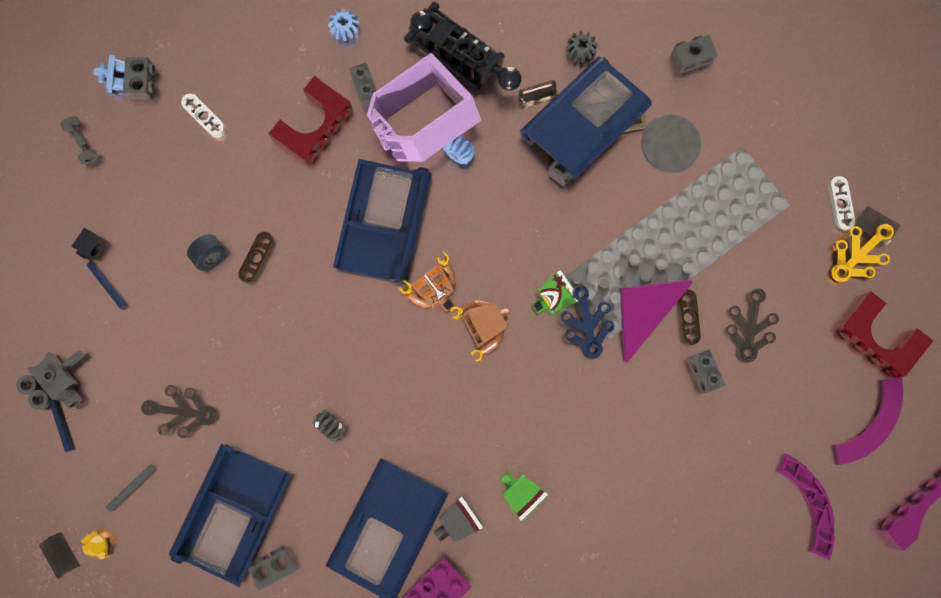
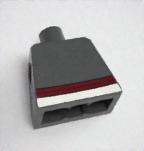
[434,495,484,542]

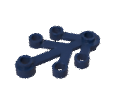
[560,285,615,358]

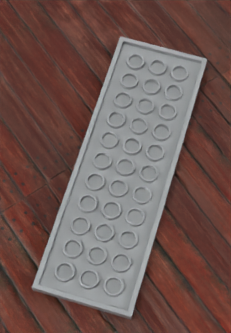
[565,147,789,339]

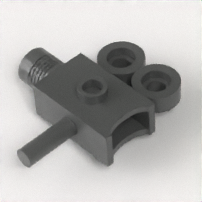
[16,350,84,410]

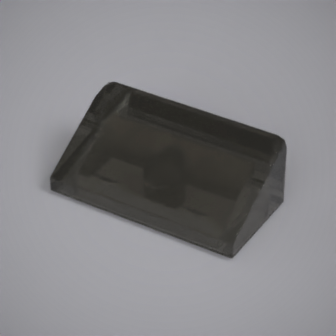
[518,80,557,109]
[855,206,901,244]
[39,532,79,579]

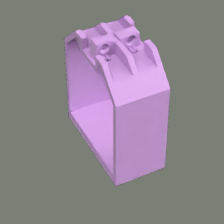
[367,53,481,162]

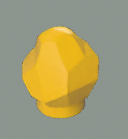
[81,531,108,559]

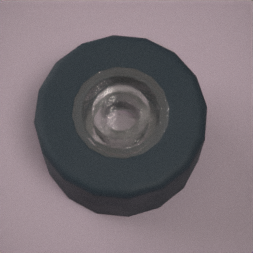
[187,234,226,271]

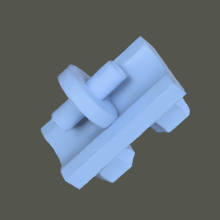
[93,54,125,93]

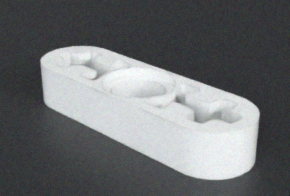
[181,94,226,138]
[828,176,855,231]

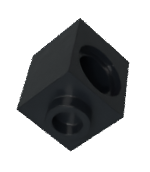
[71,227,107,260]

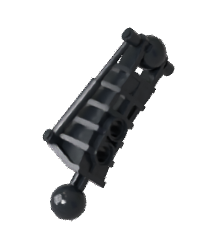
[403,1,522,94]

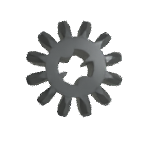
[566,30,598,64]
[312,409,346,442]

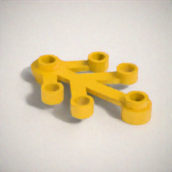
[831,224,894,282]

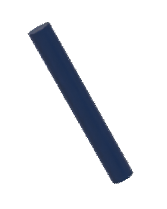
[86,261,127,309]
[50,399,73,453]

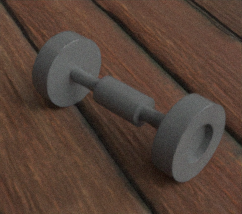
[60,116,99,164]

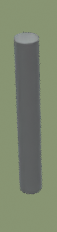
[106,464,156,512]

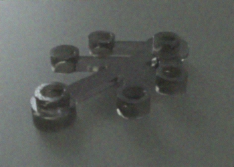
[725,288,779,362]
[141,385,217,438]

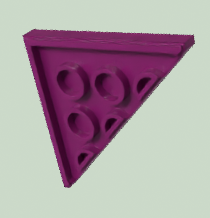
[620,280,692,362]

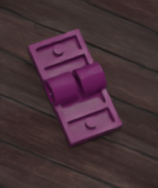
[402,557,472,598]

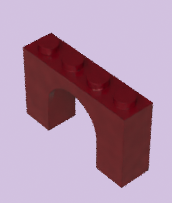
[268,76,352,164]
[836,291,933,378]

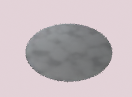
[642,115,701,172]

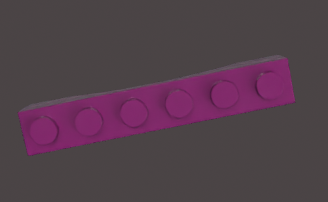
[879,473,941,551]

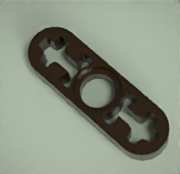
[238,232,275,284]
[678,289,701,346]

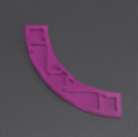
[833,377,903,465]
[777,454,835,561]

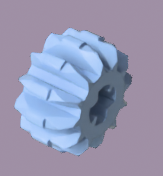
[328,8,360,41]
[443,136,476,164]

